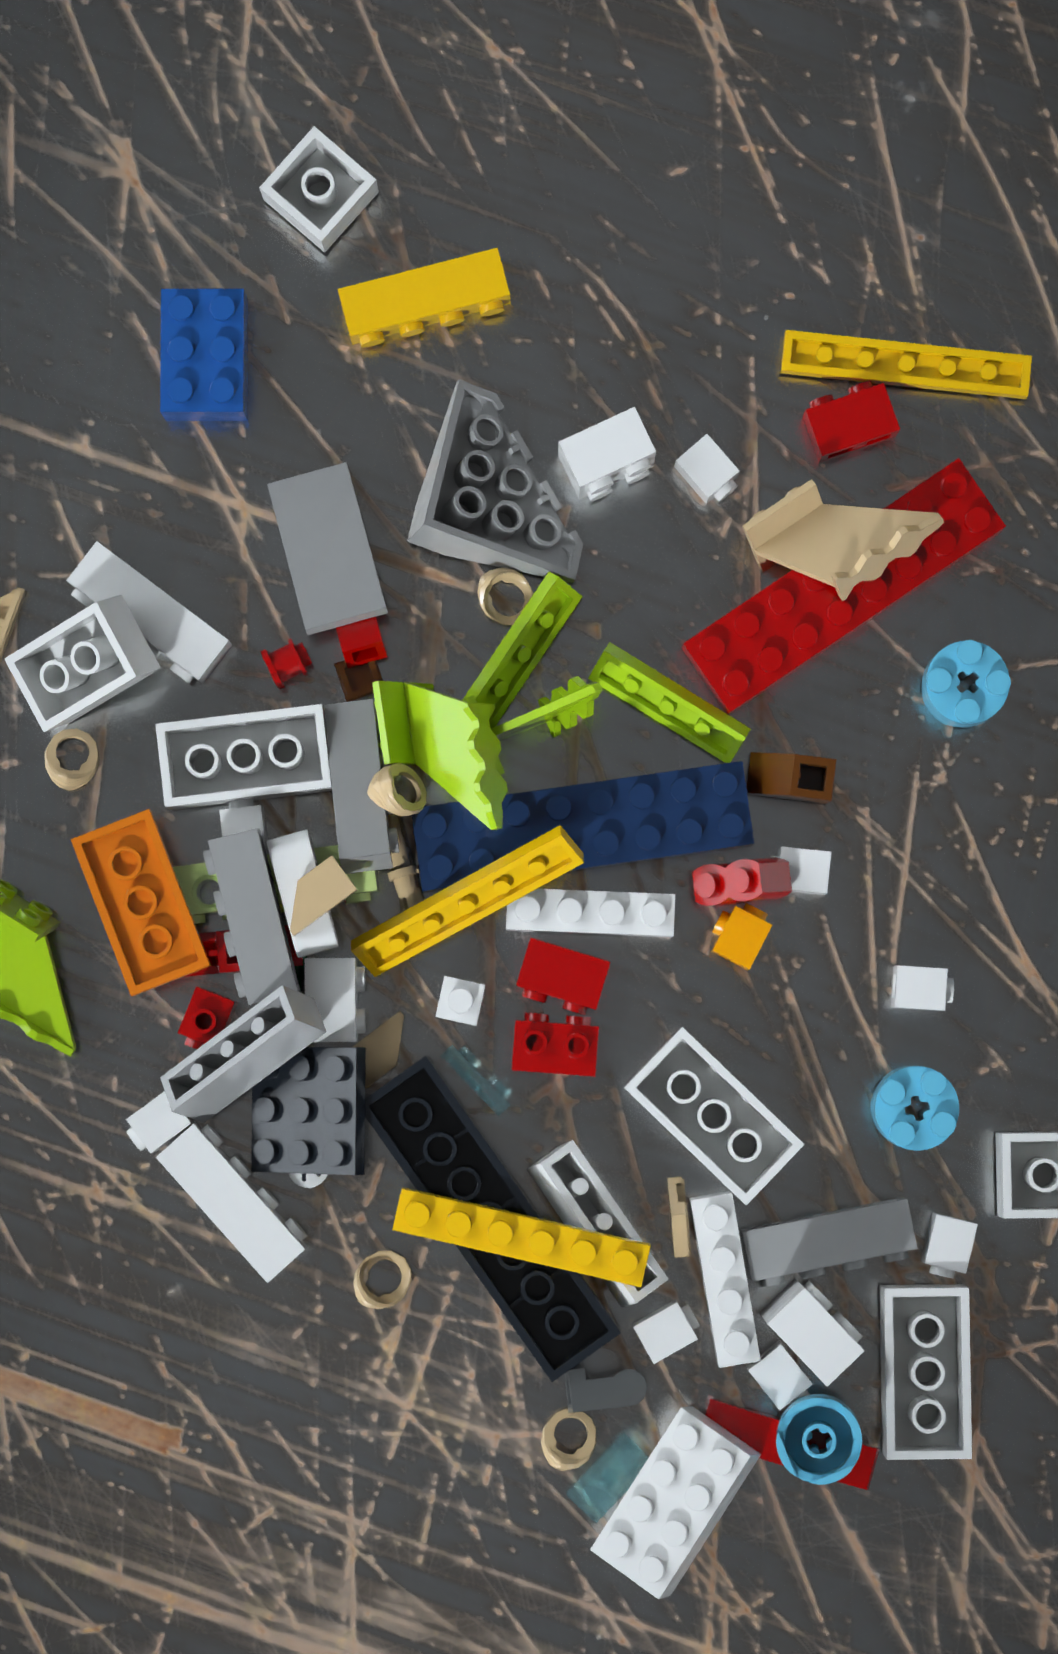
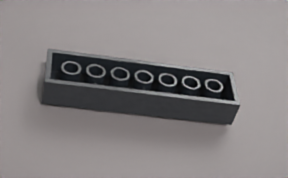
[365,1055,621,1382]

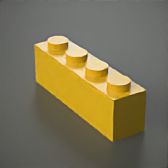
[338,247,511,347]

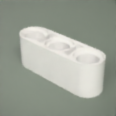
[267,829,339,958]

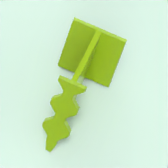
[463,676,602,775]
[372,681,508,830]
[0,879,77,1057]

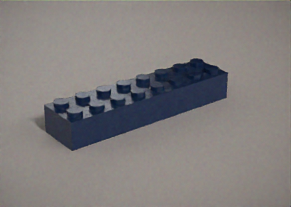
[412,761,755,893]

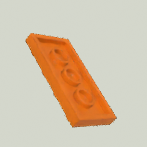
[70,809,211,997]

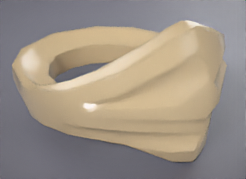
[477,567,534,625]
[44,728,99,791]
[367,763,427,816]
[353,1251,411,1309]
[541,1408,597,1471]

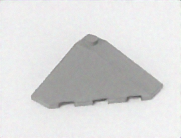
[407,379,583,583]

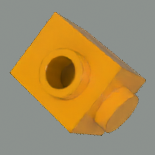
[711,903,772,970]

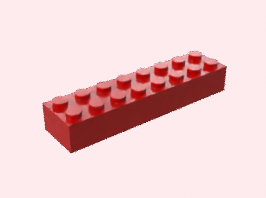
[681,458,1006,715]

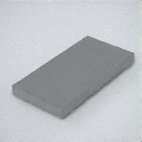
[267,462,388,635]

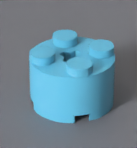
[922,640,1011,728]
[870,1066,959,1151]
[776,1394,862,1485]

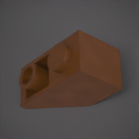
[746,752,837,804]

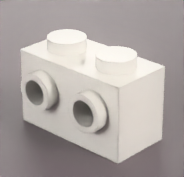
[305,958,366,1042]

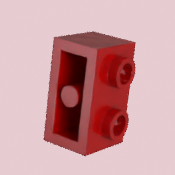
[512,1012,599,1077]

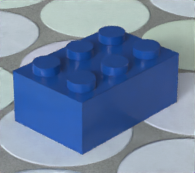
[160,289,248,421]

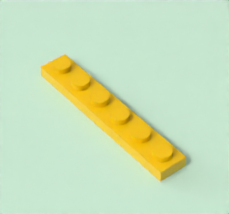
[780,330,1032,399]
[351,825,584,977]
[392,1187,651,1287]

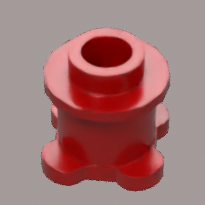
[260,638,313,690]

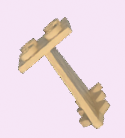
[742,479,944,601]

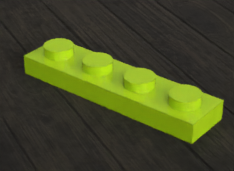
[462,572,583,729]
[588,642,751,763]

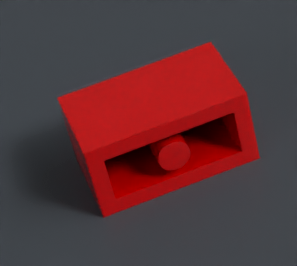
[803,381,900,463]
[516,937,611,1016]

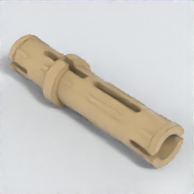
[387,814,425,912]

